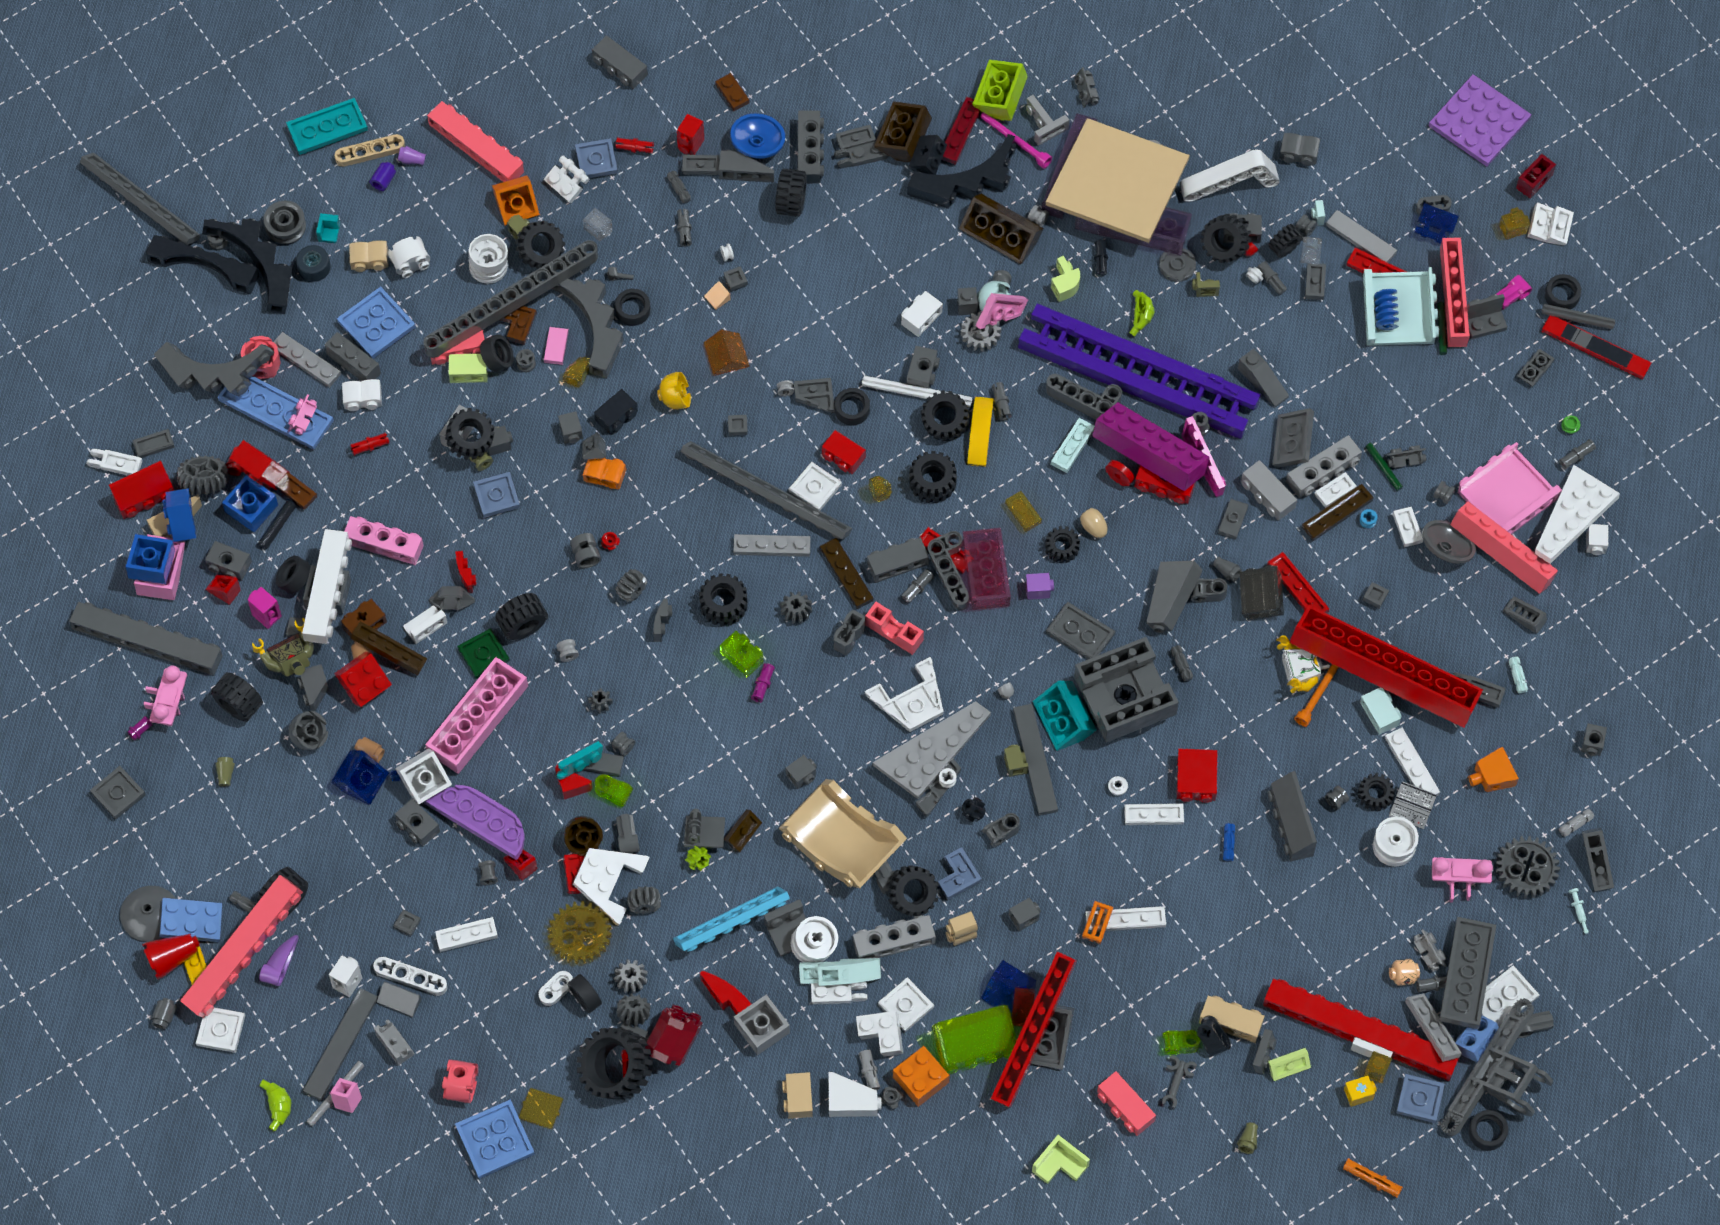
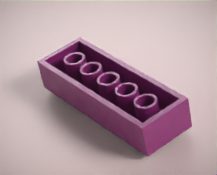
[1092,402,1210,491]

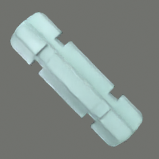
[1509,657,1528,694]

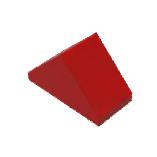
[205,575,241,605]
[555,765,592,800]
[503,850,537,881]

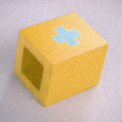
[1344,1076,1377,1107]

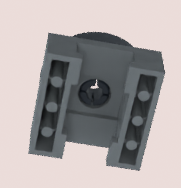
[1074,637,1179,742]

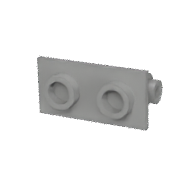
[1414,930,1447,972]

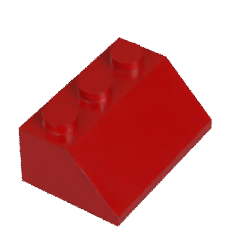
[109,461,174,519]

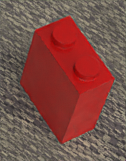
[1176,749,1217,803]

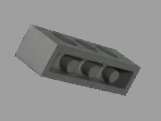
[798,111,824,183]

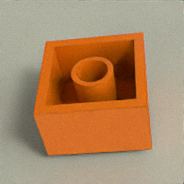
[893,1046,950,1107]

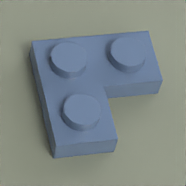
[938,847,982,900]

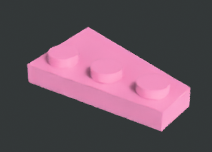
[975,293,1028,330]

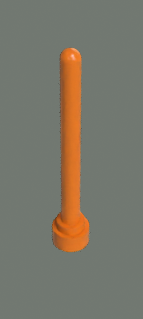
[1294,664,1339,727]

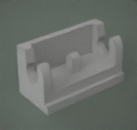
[374,1020,415,1066]

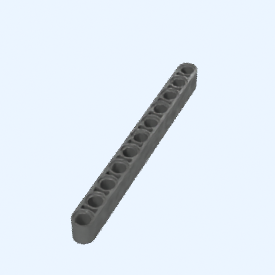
[424,240,598,358]

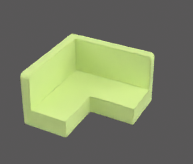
[1032,1135,1090,1184]

